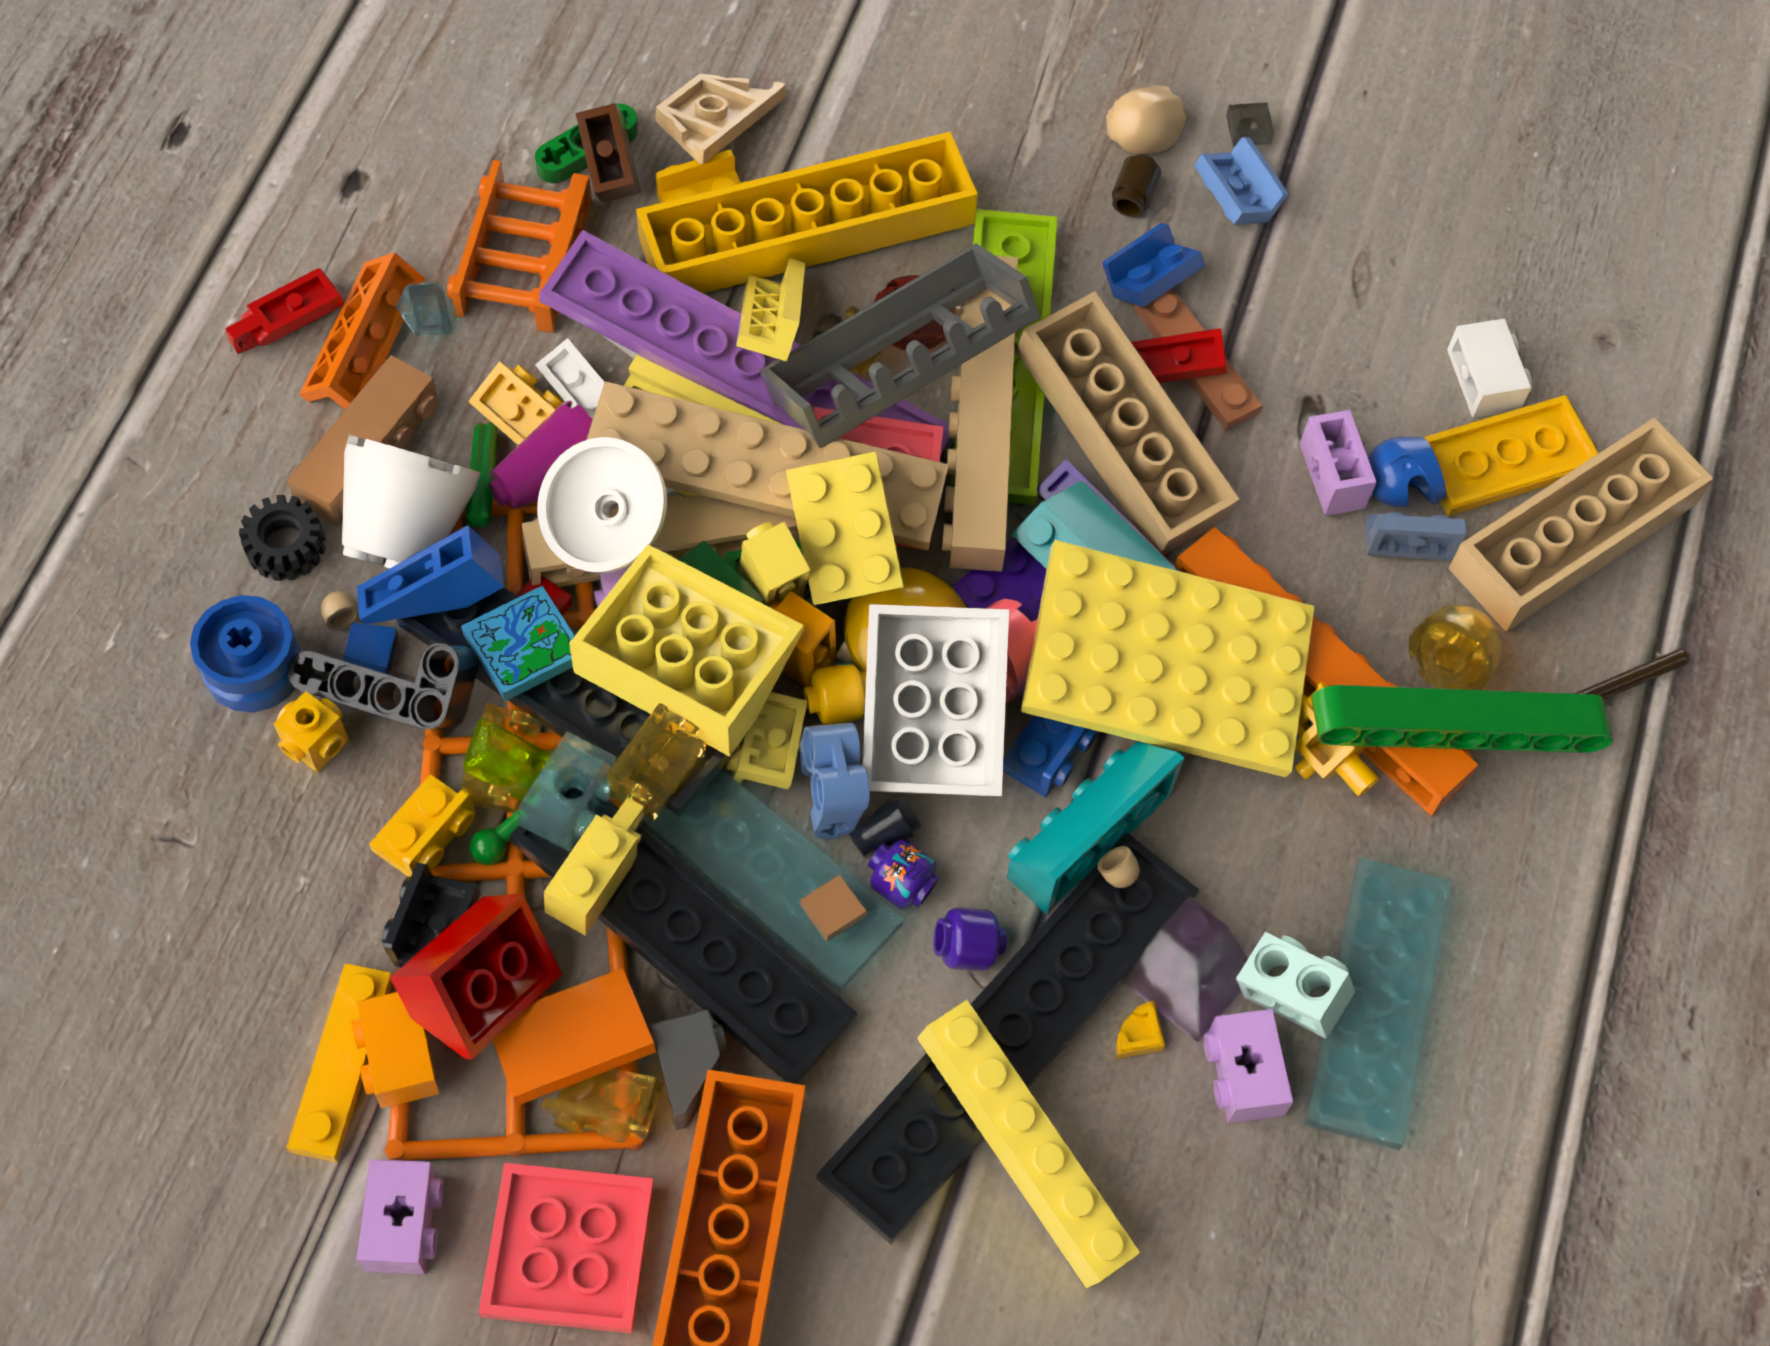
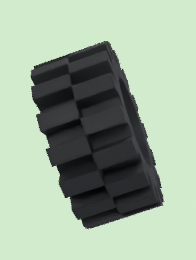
[239,495,326,581]

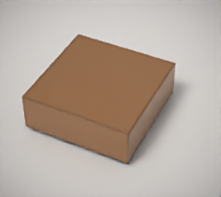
[800,874,867,942]

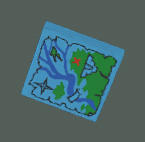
[461,586,575,701]

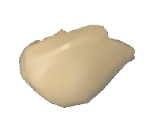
[1106,85,1187,154]

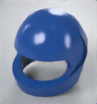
[1368,436,1446,508]

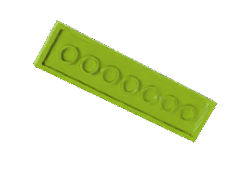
[950,209,1058,505]

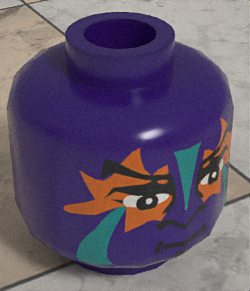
[867,839,940,909]

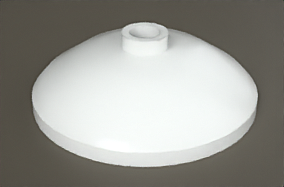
[537,437,667,573]

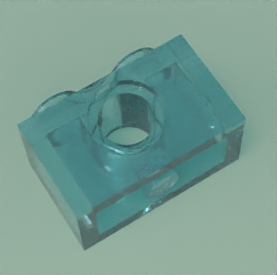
[519,731,620,851]

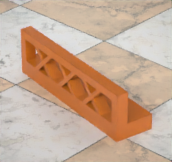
[299,252,425,409]

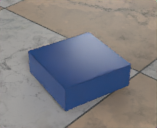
[344,623,398,670]

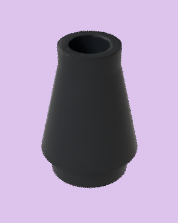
[849,795,921,857]

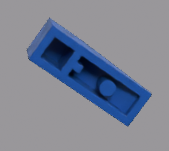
[357,525,504,624]

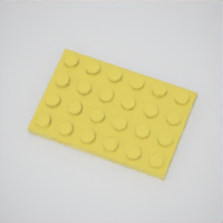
[1021,540,1314,778]

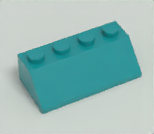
[1011,480,1177,571]
[1006,741,1184,915]

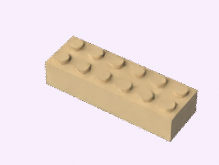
[1016,291,1240,556]
[1448,417,1714,632]

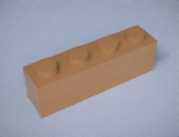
[287,355,438,526]

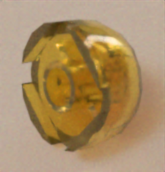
[1408,605,1503,690]

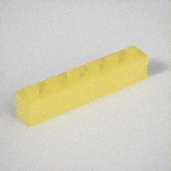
[917,1000,1140,1288]

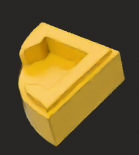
[1115,1001,1165,1059]

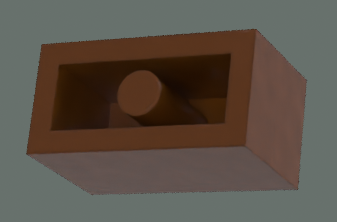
[575,103,642,202]

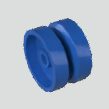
[190,595,301,713]

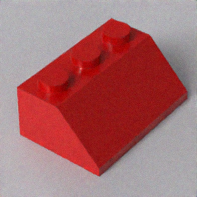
[390,893,563,1059]

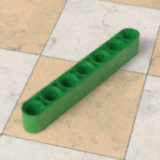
[1311,685,1613,753]

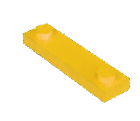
[286,963,393,1163]

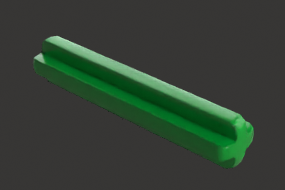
[465,422,498,528]

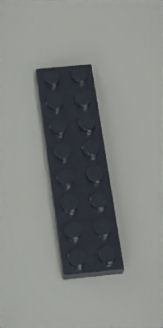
[396,587,737,817]
[510,771,858,1084]

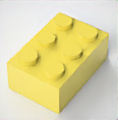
[786,451,904,605]

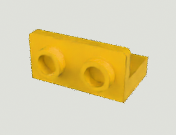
[655,150,741,203]
[468,361,564,445]
[369,774,476,877]

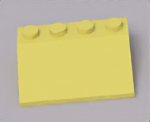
[569,544,804,757]

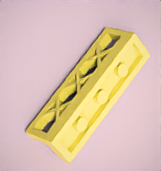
[736,258,805,361]

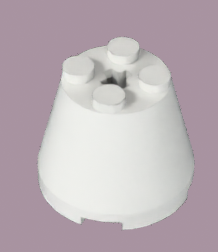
[342,435,480,568]

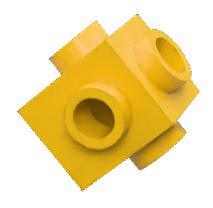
[274,691,349,773]

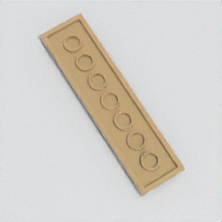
[587,381,949,550]

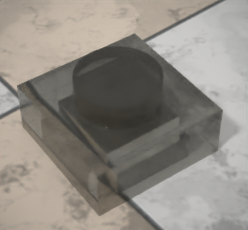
[1226,102,1275,146]

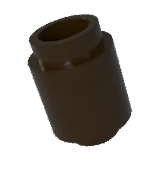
[1112,154,1162,217]

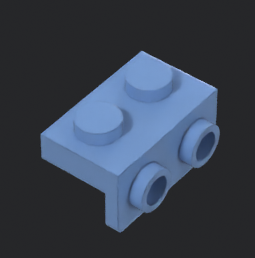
[1194,137,1288,225]

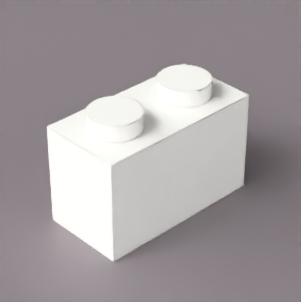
[1447,318,1532,418]

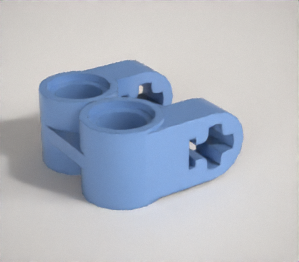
[797,723,870,839]

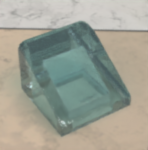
[396,282,452,336]

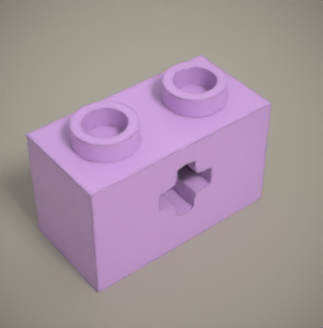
[1299,410,1377,516]
[1204,1009,1293,1124]
[357,1159,443,1274]

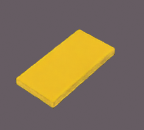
[1424,395,1599,516]

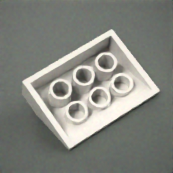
[863,604,1009,796]

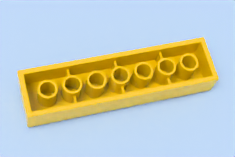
[636,131,978,293]

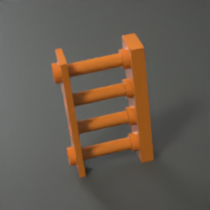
[447,160,592,333]

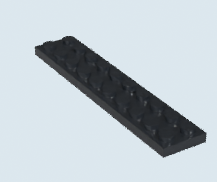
[816,832,1199,1244]

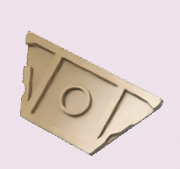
[655,74,786,164]

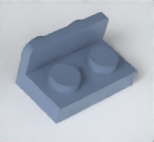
[1366,512,1466,560]

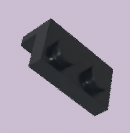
[382,862,481,968]

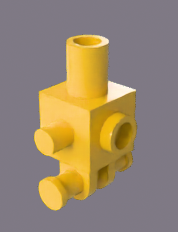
[1295,682,1379,797]

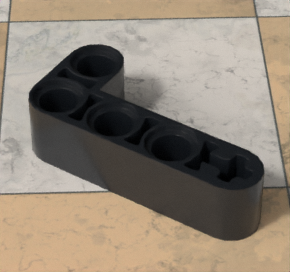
[288,643,478,729]

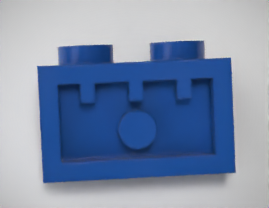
[1103,223,1205,307]
[1003,715,1098,798]

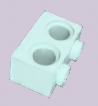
[1236,932,1355,1039]

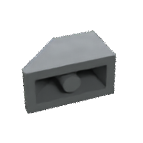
[651,1010,728,1130]

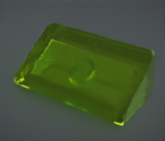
[463,717,558,803]

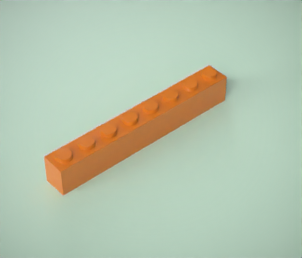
[1175,526,1478,817]

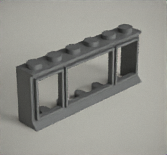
[759,243,1040,448]

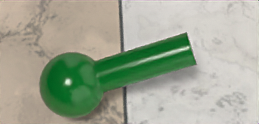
[469,794,543,865]

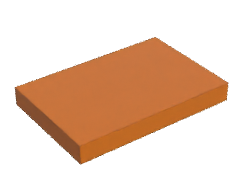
[492,968,656,1106]

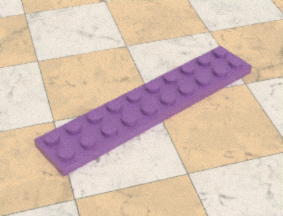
[539,230,952,457]

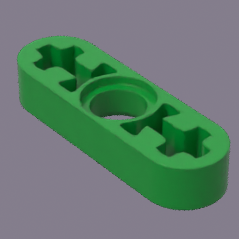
[535,103,638,184]

